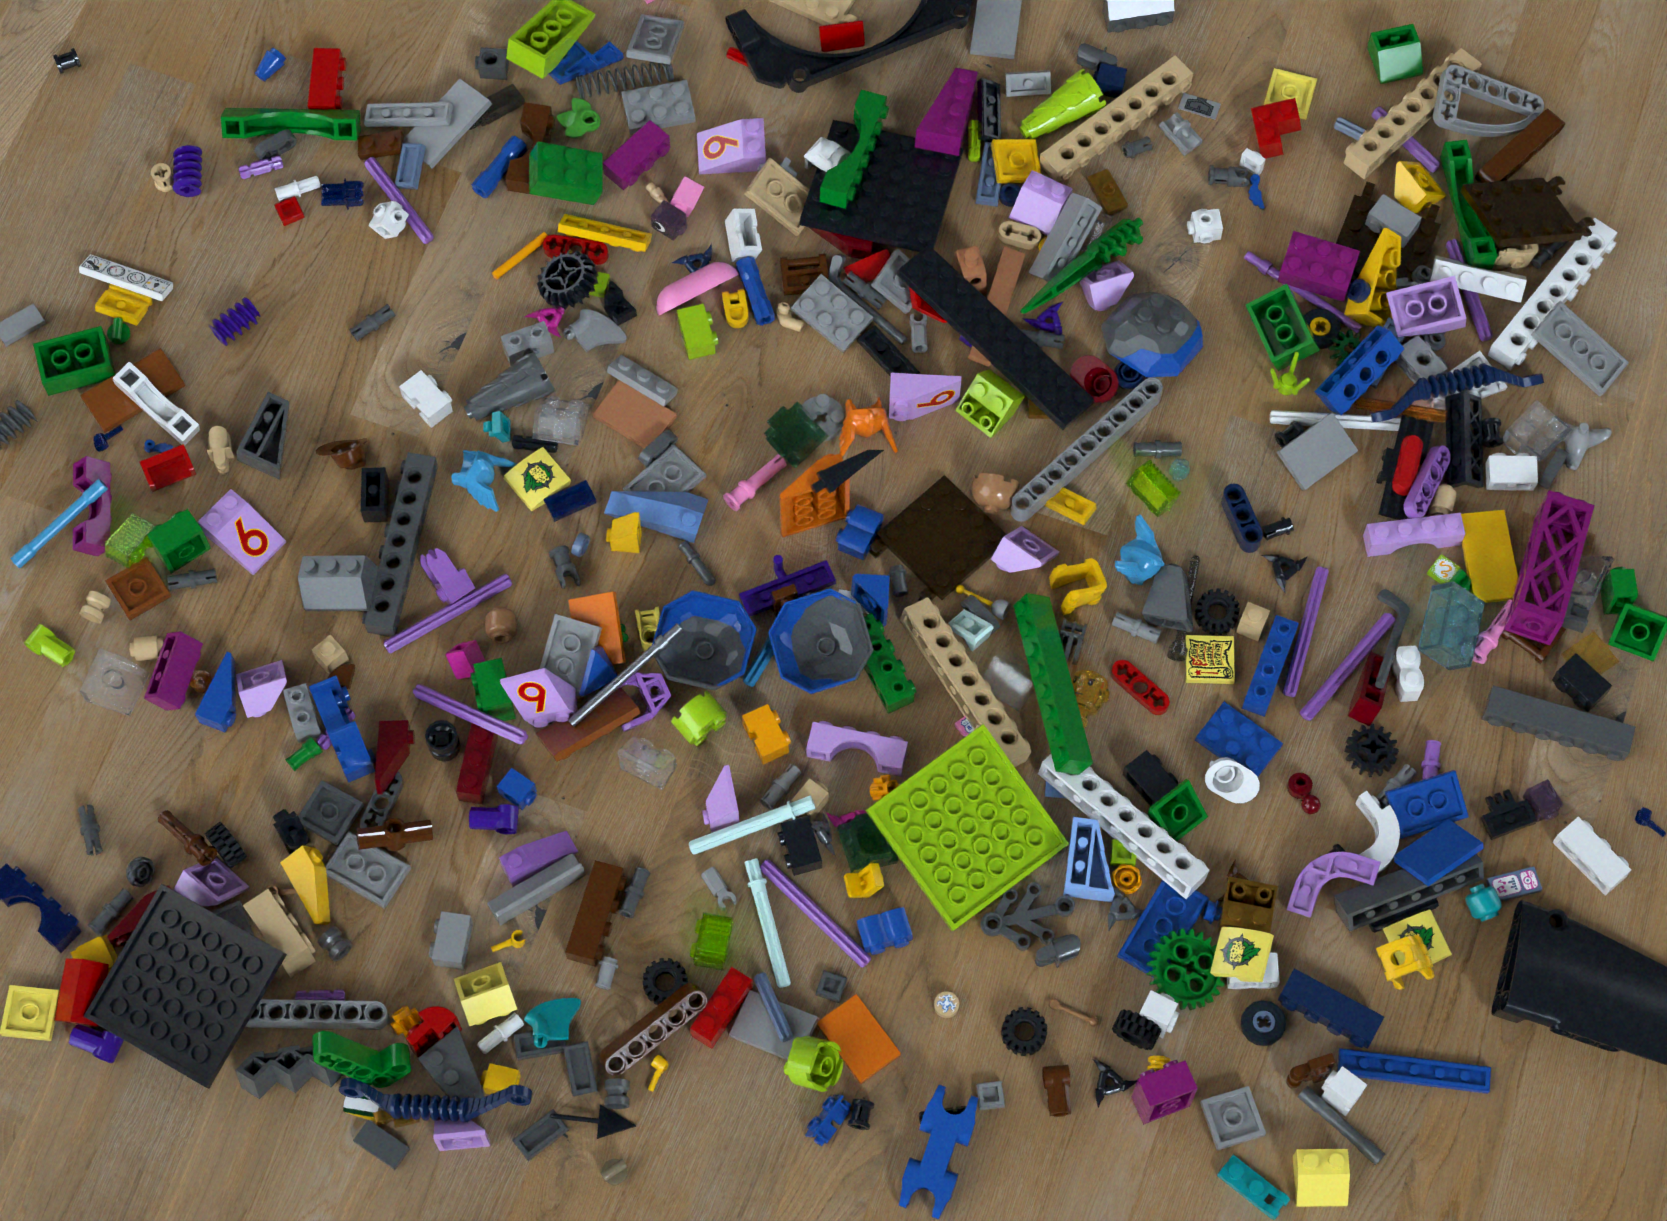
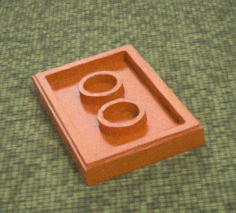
[568,591,626,665]
[816,994,901,1084]

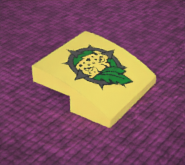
[504,447,571,512]
[1383,910,1452,965]
[1210,927,1274,982]

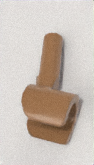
[265,885,297,898]

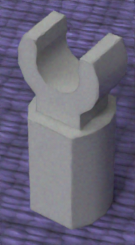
[910,314,928,353]
[701,867,737,911]

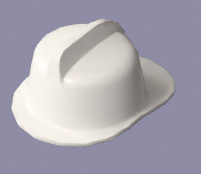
[1205,757,1260,803]

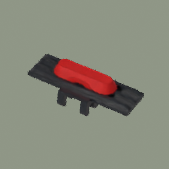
[1376,414,1434,520]

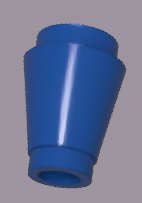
[255,48,286,82]

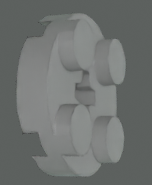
[798,394,844,441]

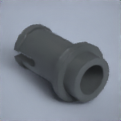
[1122,136,1152,159]
[888,565,909,597]

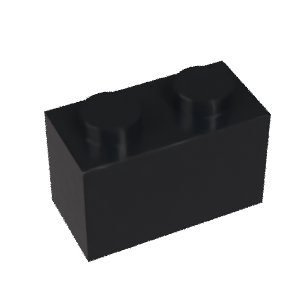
[360,467,389,523]
[1552,653,1612,712]
[1123,750,1178,807]
[777,816,822,876]

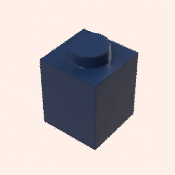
[1093,63,1127,98]

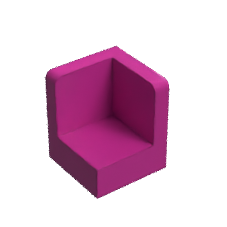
[445,640,485,679]

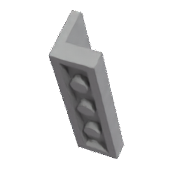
[1029,193,1102,282]
[487,853,585,926]

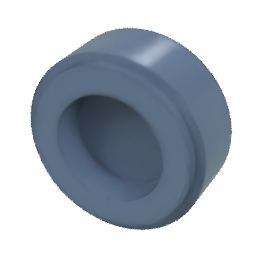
[571,532,590,557]

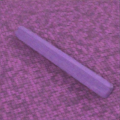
[364,157,434,244]
[1446,239,1493,341]

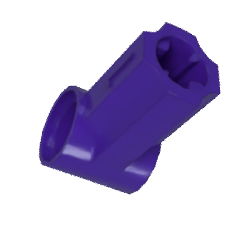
[469,804,519,835]
[69,1024,124,1063]

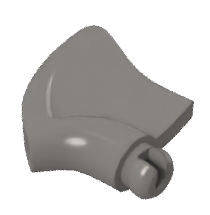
[563,309,627,352]

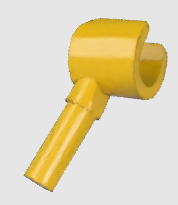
[491,930,526,952]
[647,1055,668,1092]

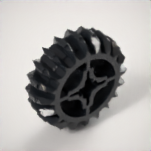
[537,249,599,310]

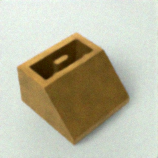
[1218,876,1278,933]

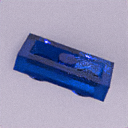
[544,480,597,522]

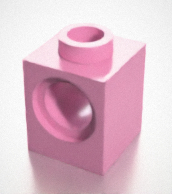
[668,176,704,217]

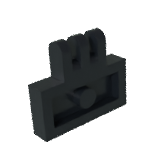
[1481,789,1537,840]

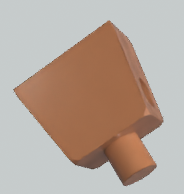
[953,246,987,296]

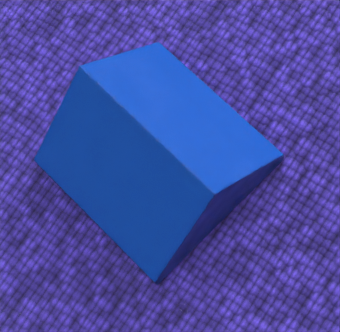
[851,574,890,627]

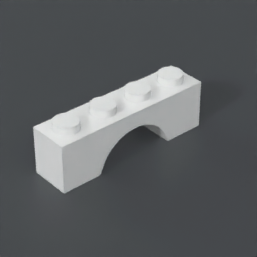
[1430,255,1527,303]
[113,362,200,446]

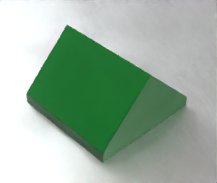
[1608,601,1667,662]
[1147,779,1208,842]

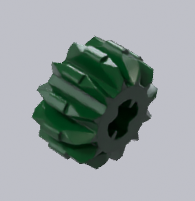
[1328,330,1363,367]

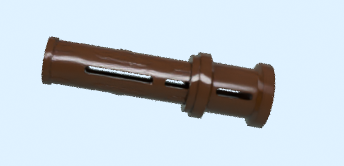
[158,810,217,866]

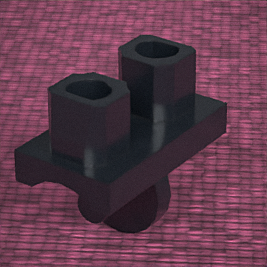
[273,809,311,855]

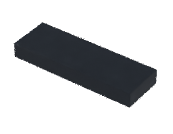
[977,78,1001,142]
[858,325,920,377]

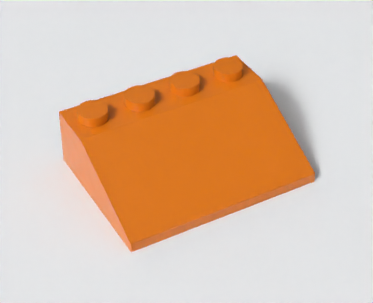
[779,453,850,538]

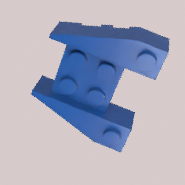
[309,676,376,783]

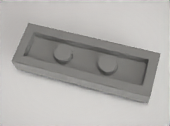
[607,355,678,407]

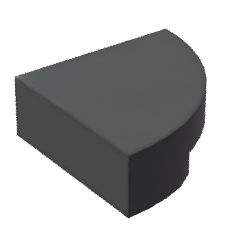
[1396,278,1423,290]

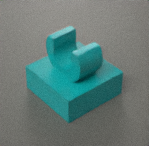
[483,411,511,443]

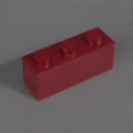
[456,723,498,805]

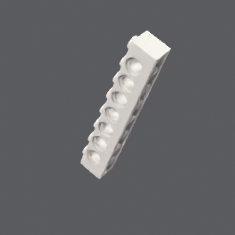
[1488,218,1618,371]
[1038,754,1210,899]

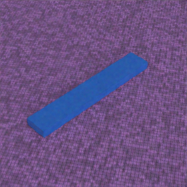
[1337,1048,1491,1094]

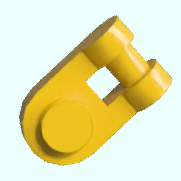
[722,289,749,328]

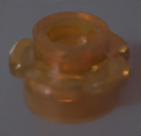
[189,670,212,693]

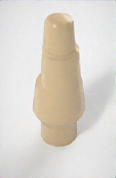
[646,182,672,211]

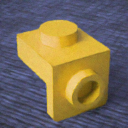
[844,863,884,898]

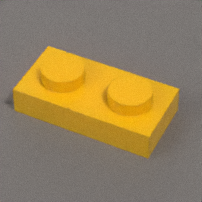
[1044,487,1097,525]

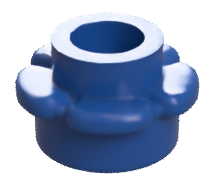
[1203,900,1222,924]

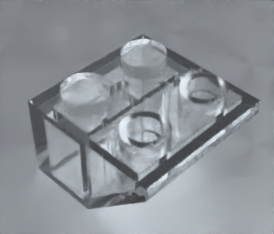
[532,396,590,446]
[1503,400,1573,462]

